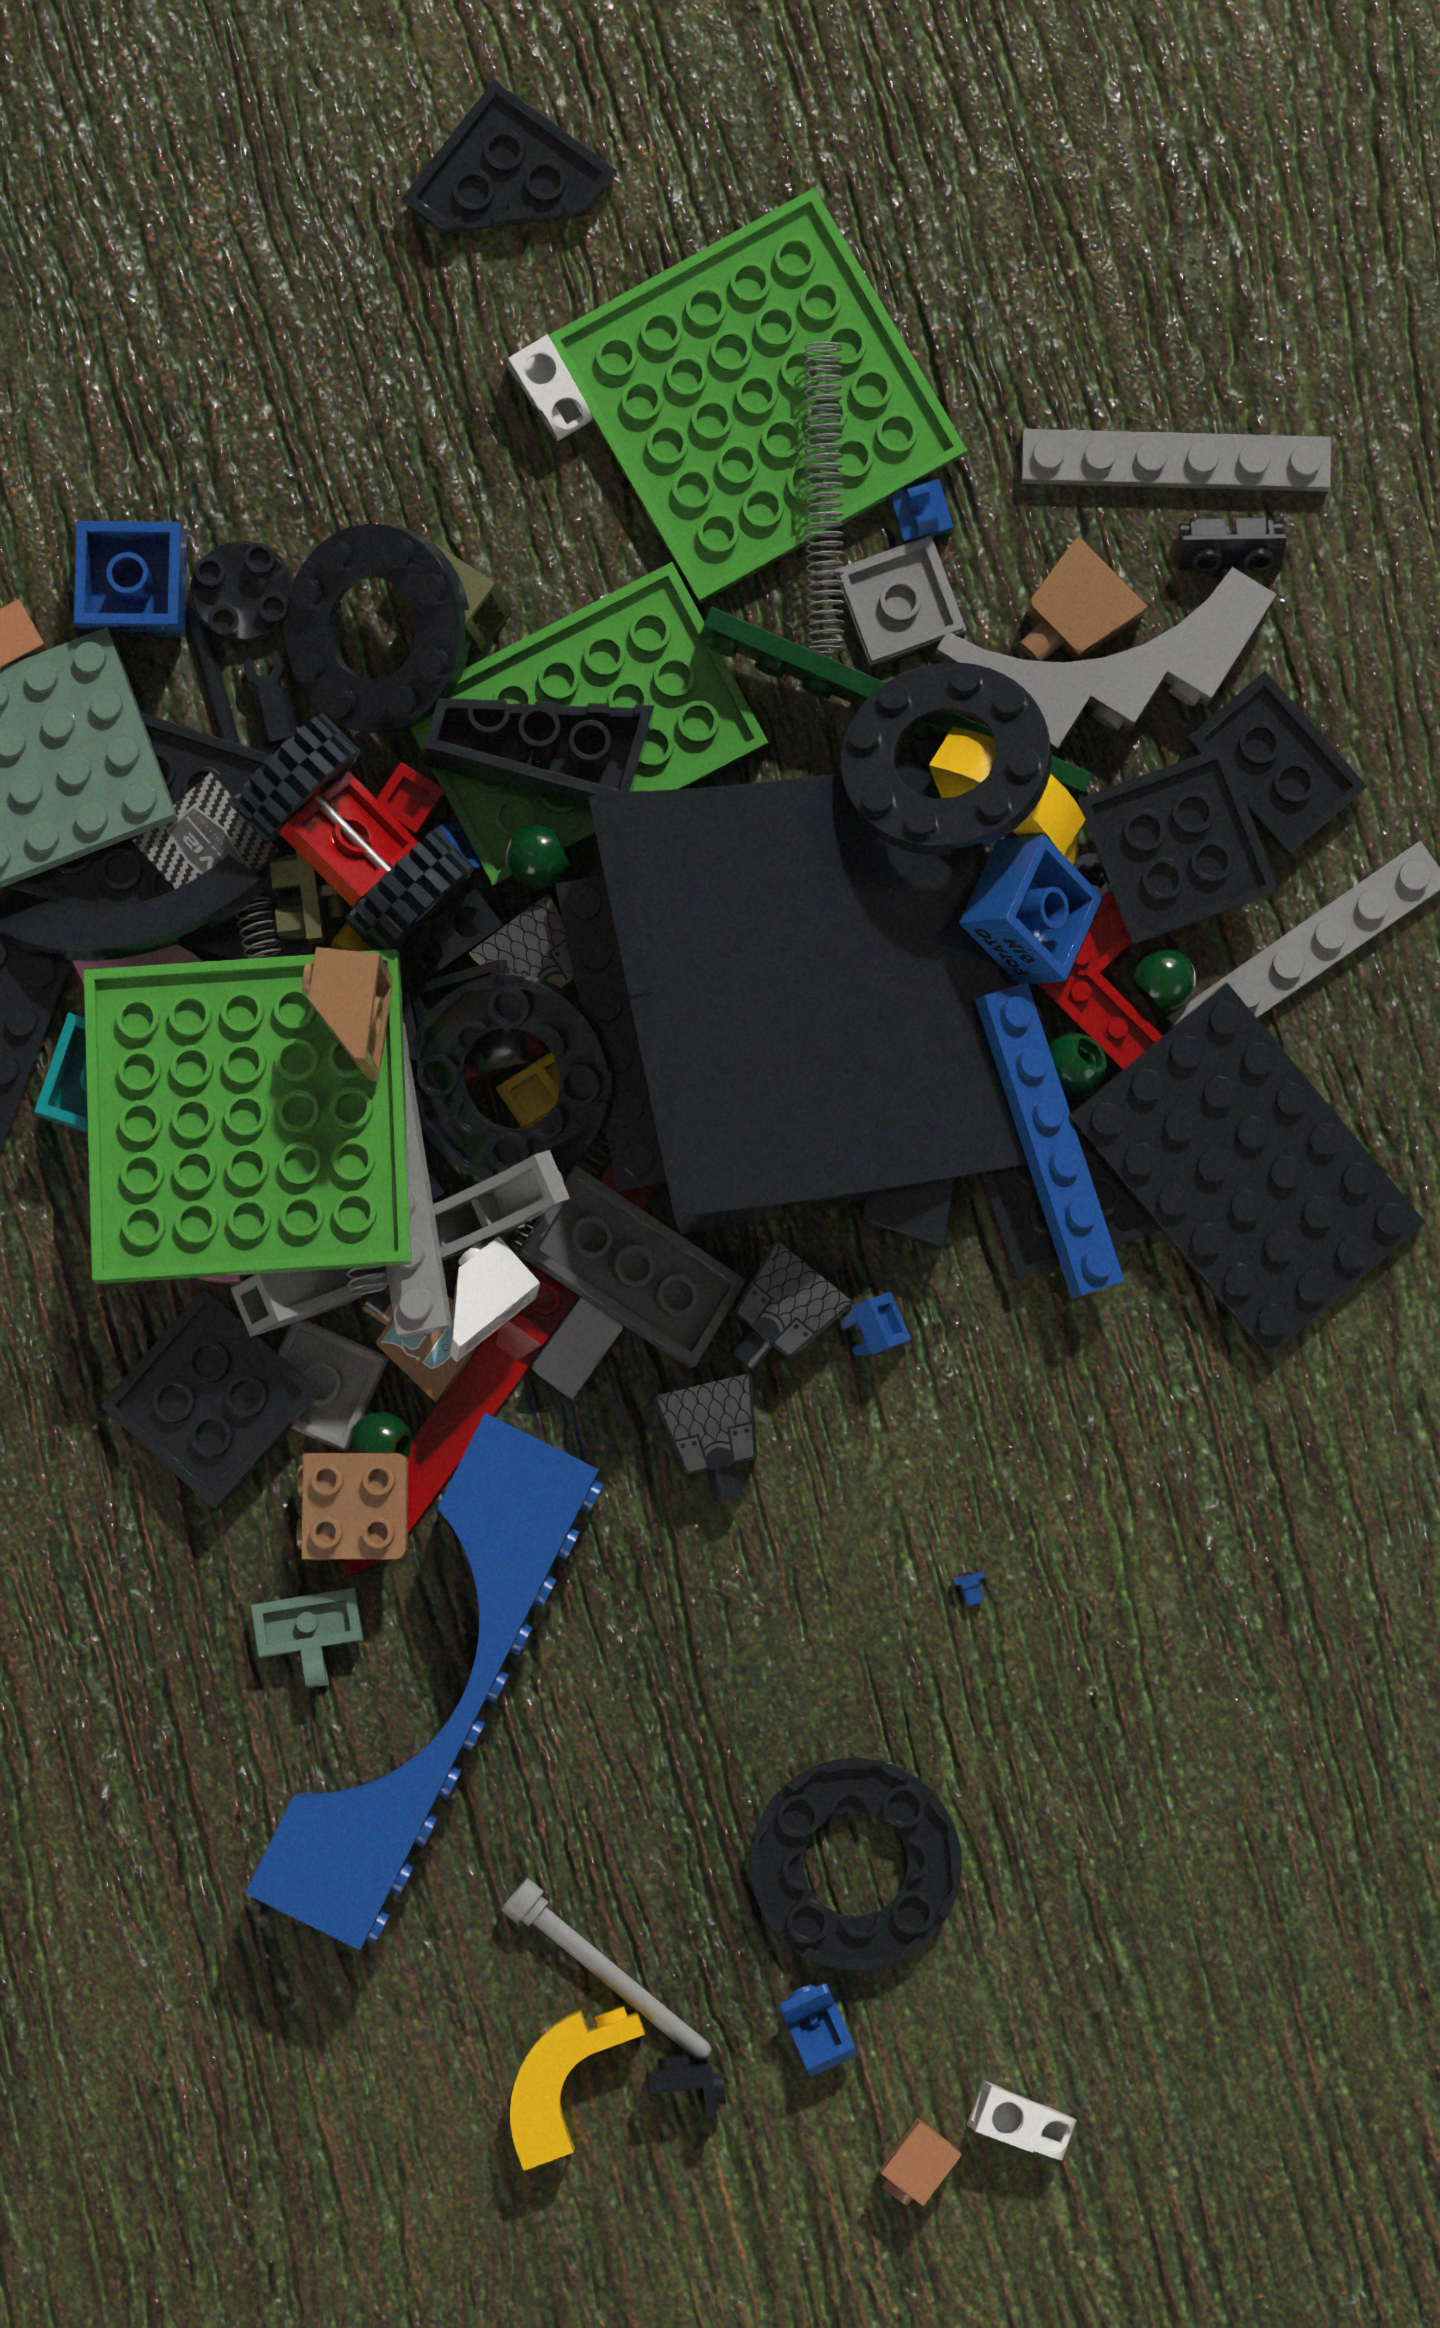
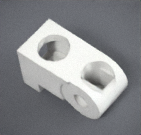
[506,334,593,441]
[967,2080,1077,2160]

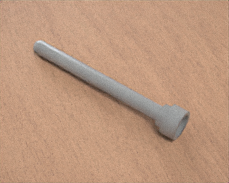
[501,1877,711,2060]

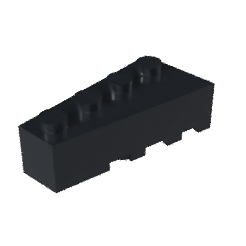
[424,698,654,811]

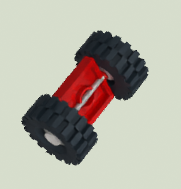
[230,713,475,951]

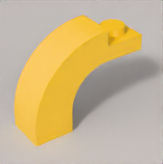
[929,726,1085,865]
[510,2006,645,2171]

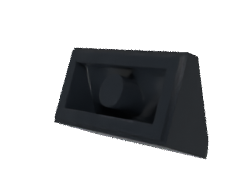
[529,1296,625,1400]

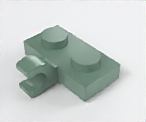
[251,1587,364,1688]

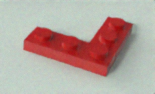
[1035,891,1162,1071]

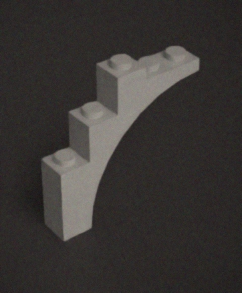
[934,567,1276,756]
[231,1150,570,1337]

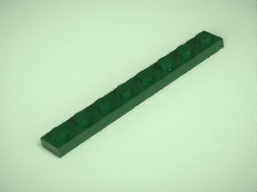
[699,607,1093,801]

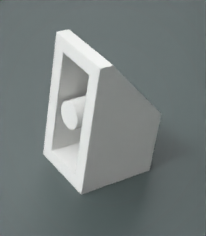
[450,1236,540,1362]

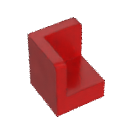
[377,762,445,842]

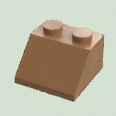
[302,947,394,1081]

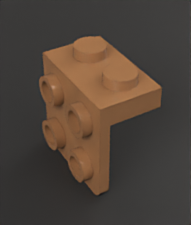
[296,1453,409,1560]

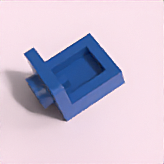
[779,1984,859,2077]

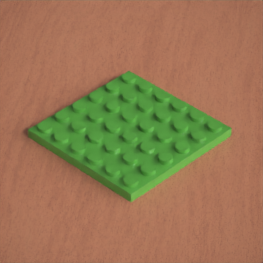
[548,187,968,604]
[84,949,412,1284]

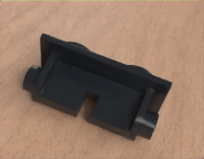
[1179,517,1286,572]

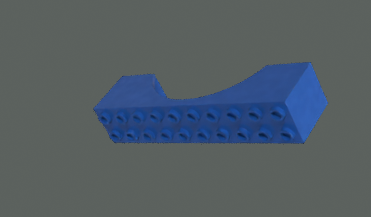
[245,1413,604,1950]

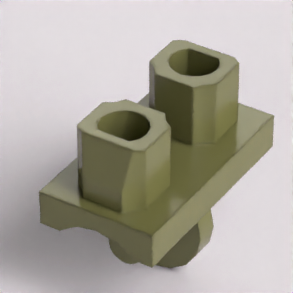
[269,851,345,945]

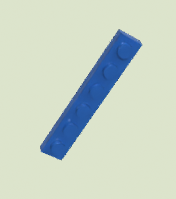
[975,983,1125,1298]

